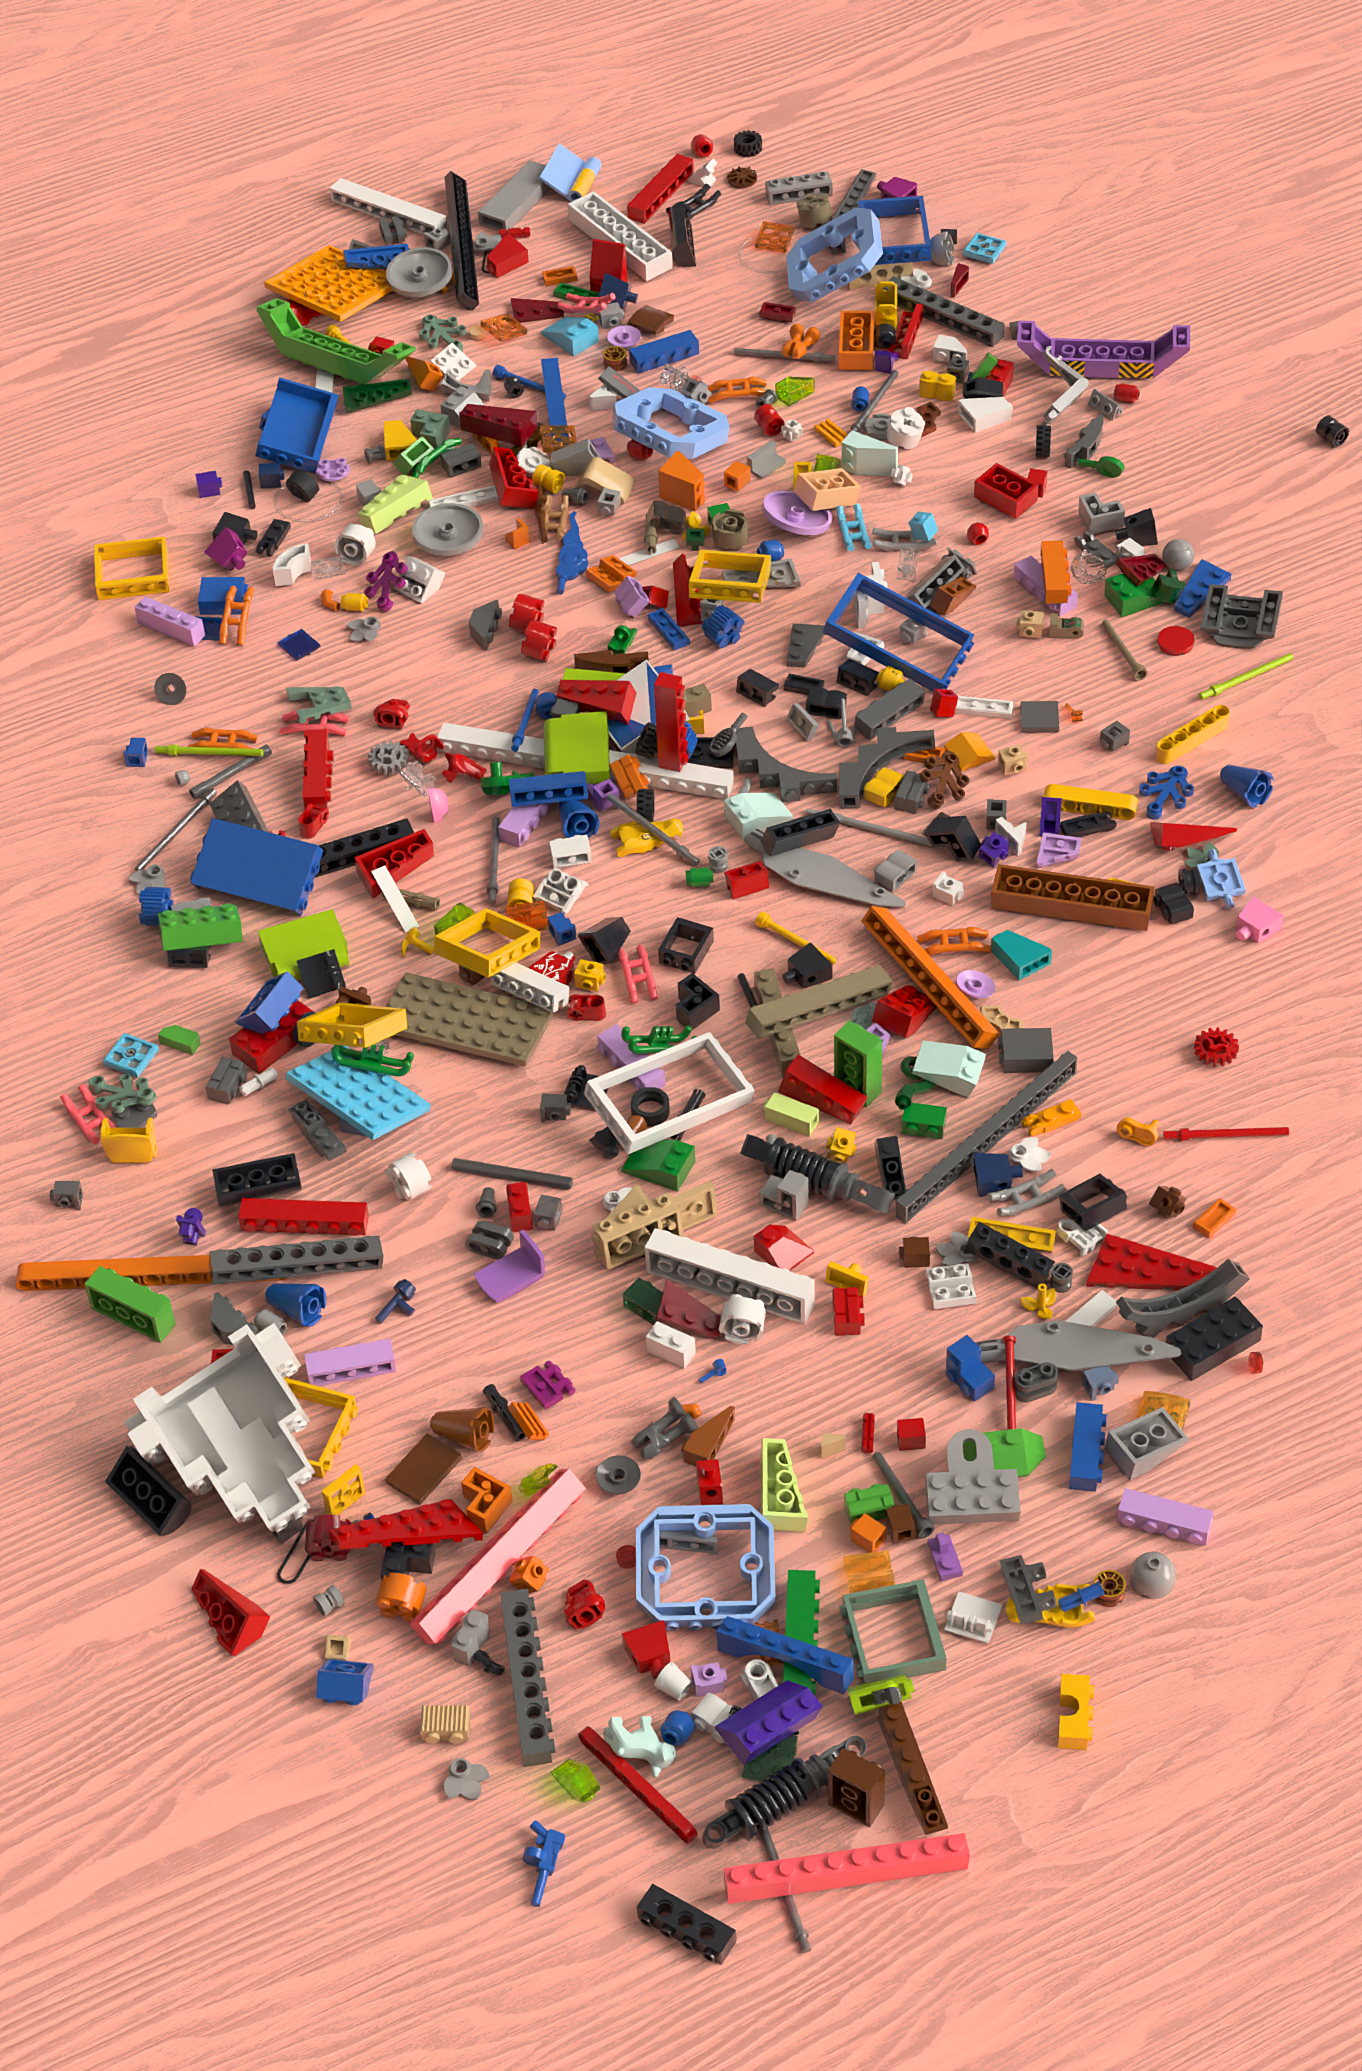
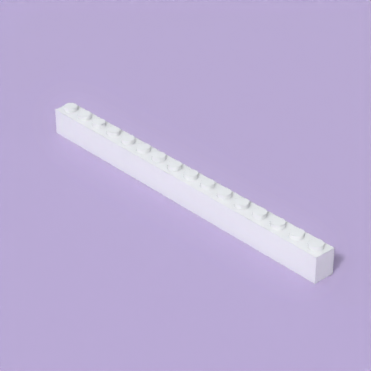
[437,723,734,800]

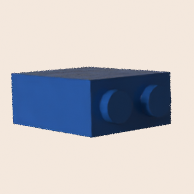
[198,577,249,615]

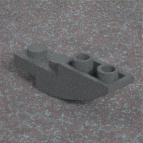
[1064,414,1103,469]
[288,1100,347,1161]

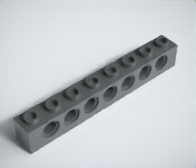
[883,276,1005,347]
[209,1236,384,1285]
[500,1589,556,1767]

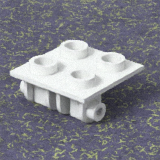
[430,343,477,381]
[944,1591,1003,1644]

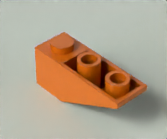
[406,356,444,391]

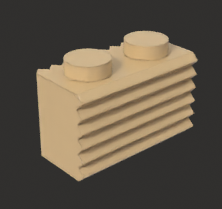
[420,1705,471,1744]

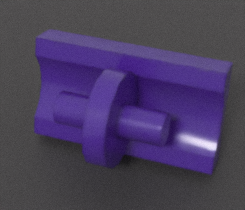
[176,1208,206,1245]

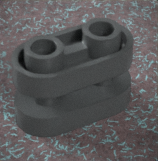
[378,216,407,245]
[465,1221,514,1260]
[1015,1362,1058,1403]

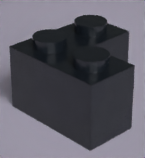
[925,816,981,861]
[676,973,720,1030]
[381,1542,436,1581]

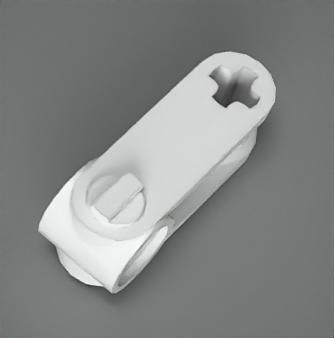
[740,1659,778,1700]

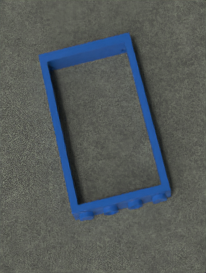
[858,196,931,265]
[822,572,975,692]

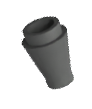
[562,488,589,505]
[476,1187,497,1218]

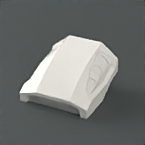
[533,867,589,914]

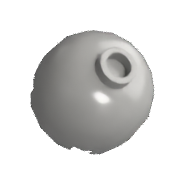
[930,232,955,266]
[1129,1551,1176,1599]

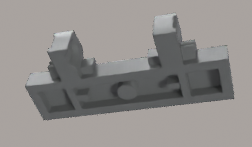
[999,1555,1057,1625]

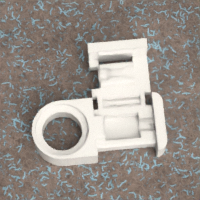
[1056,1219,1108,1256]

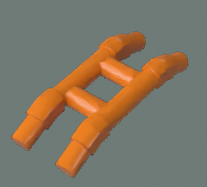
[707,376,769,404]
[219,586,254,645]
[188,727,258,749]
[917,927,991,956]

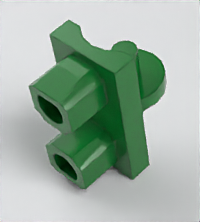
[607,625,637,655]

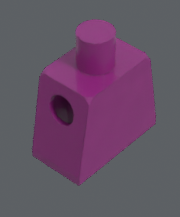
[877,177,918,199]
[204,527,247,571]

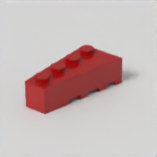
[489,447,539,509]
[556,679,637,725]
[355,829,434,899]

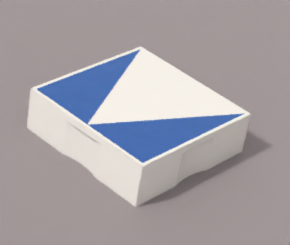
[607,659,690,755]

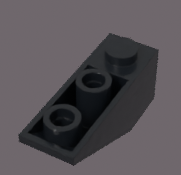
[874,1136,906,1199]

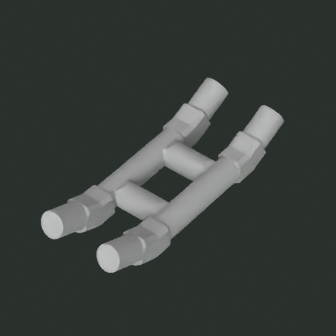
[872,528,937,551]
[987,1169,1067,1216]

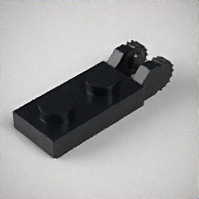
[256,519,291,557]
[1060,812,1117,837]

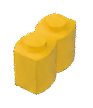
[919,371,956,401]
[864,767,904,807]

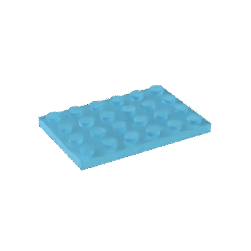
[286,1046,431,1140]

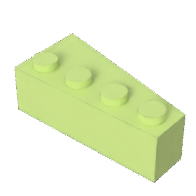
[357,474,432,534]
[760,1438,808,1532]

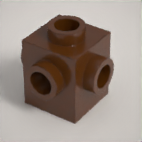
[1149,1186,1187,1218]

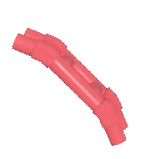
[557,293,616,314]
[279,710,349,736]
[618,945,658,1004]
[60,1084,116,1145]

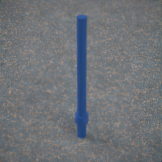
[511,689,539,752]

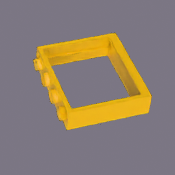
[94,536,170,600]
[689,550,771,603]
[434,908,541,978]
[297,1003,407,1048]
[283,1377,358,1478]

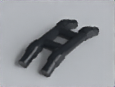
[666,183,722,219]

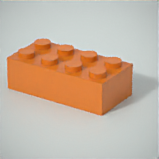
[839,311,874,370]

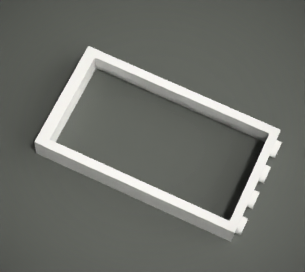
[584,1032,755,1154]

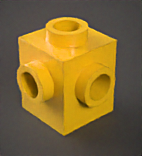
[574,959,606,992]
[825,1127,857,1162]

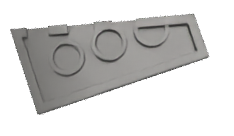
[722,558,801,588]

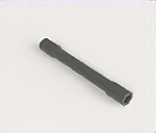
[189,744,272,799]

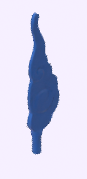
[556,511,588,594]

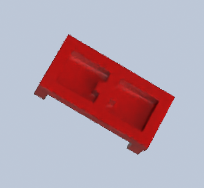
[724,861,769,899]

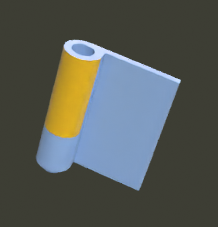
[539,143,601,202]

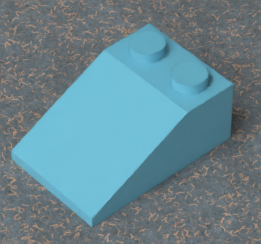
[541,317,599,356]

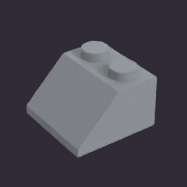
[440,386,485,428]

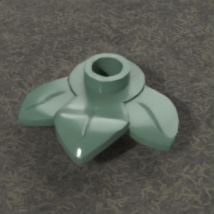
[1185,843,1219,867]

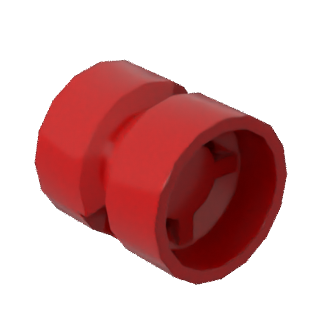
[754,404,785,437]

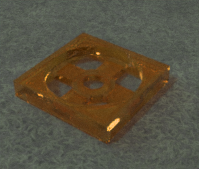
[755,221,795,253]
[480,313,527,342]
[540,425,577,453]

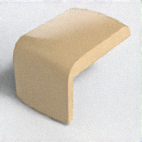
[575,457,634,504]

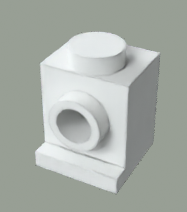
[1116,538,1145,558]
[932,872,964,906]

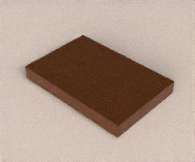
[385,1433,462,1505]

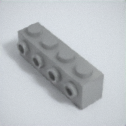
[765,171,833,206]

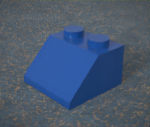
[316,1659,374,1705]

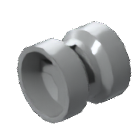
[708,846,728,873]
[313,1585,345,1616]

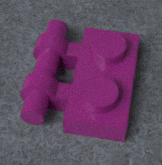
[520,1360,576,1410]

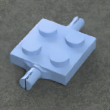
[1196,849,1246,909]

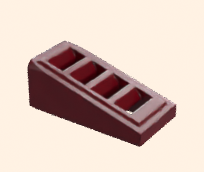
[951,263,969,298]

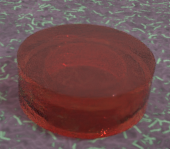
[1248,1352,1263,1374]
[616,1545,636,1569]

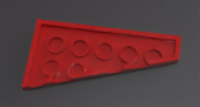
[329,1499,483,1549]

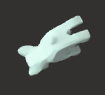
[603,1716,676,1778]

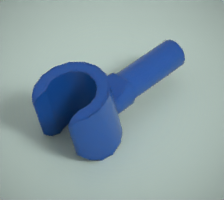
[699,1359,727,1383]

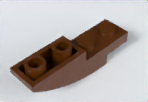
[574,650,649,674]

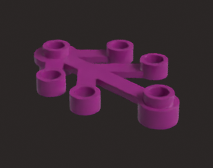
[364,551,408,612]

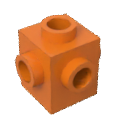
[509,1556,549,1594]

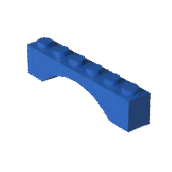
[716,1616,854,1694]

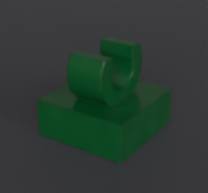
[686,529,705,551]

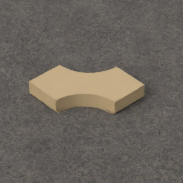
[980,1005,1023,1035]

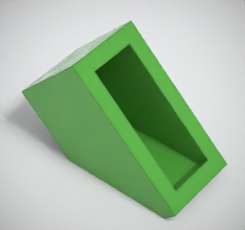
[393,436,434,475]

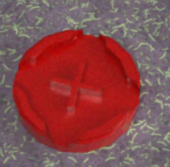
[1157,626,1195,656]

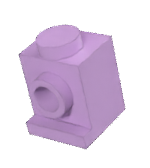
[691,1662,727,1697]

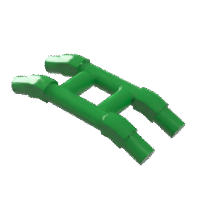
[411,438,462,478]

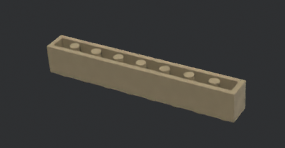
[745,965,893,1039]

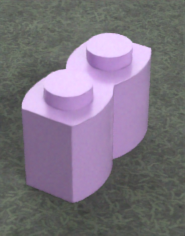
[614,576,649,617]

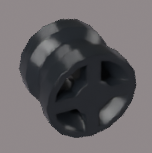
[504,376,524,398]

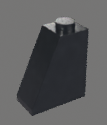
[578,917,631,964]

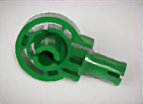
[481,762,535,795]

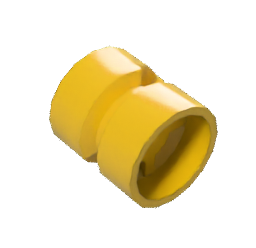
[532,464,565,494]
[507,878,534,916]

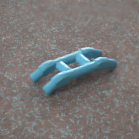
[836,503,872,551]

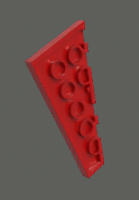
[1086,1234,1217,1291]

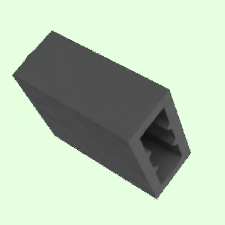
[998,1028,1054,1073]

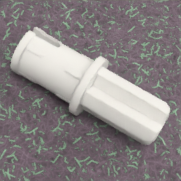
[239,1067,278,1096]

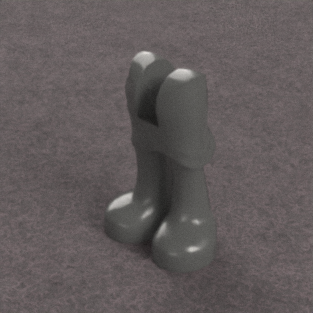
[630,1397,698,1460]

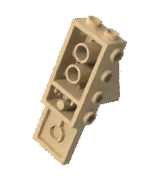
[591,1181,717,1270]

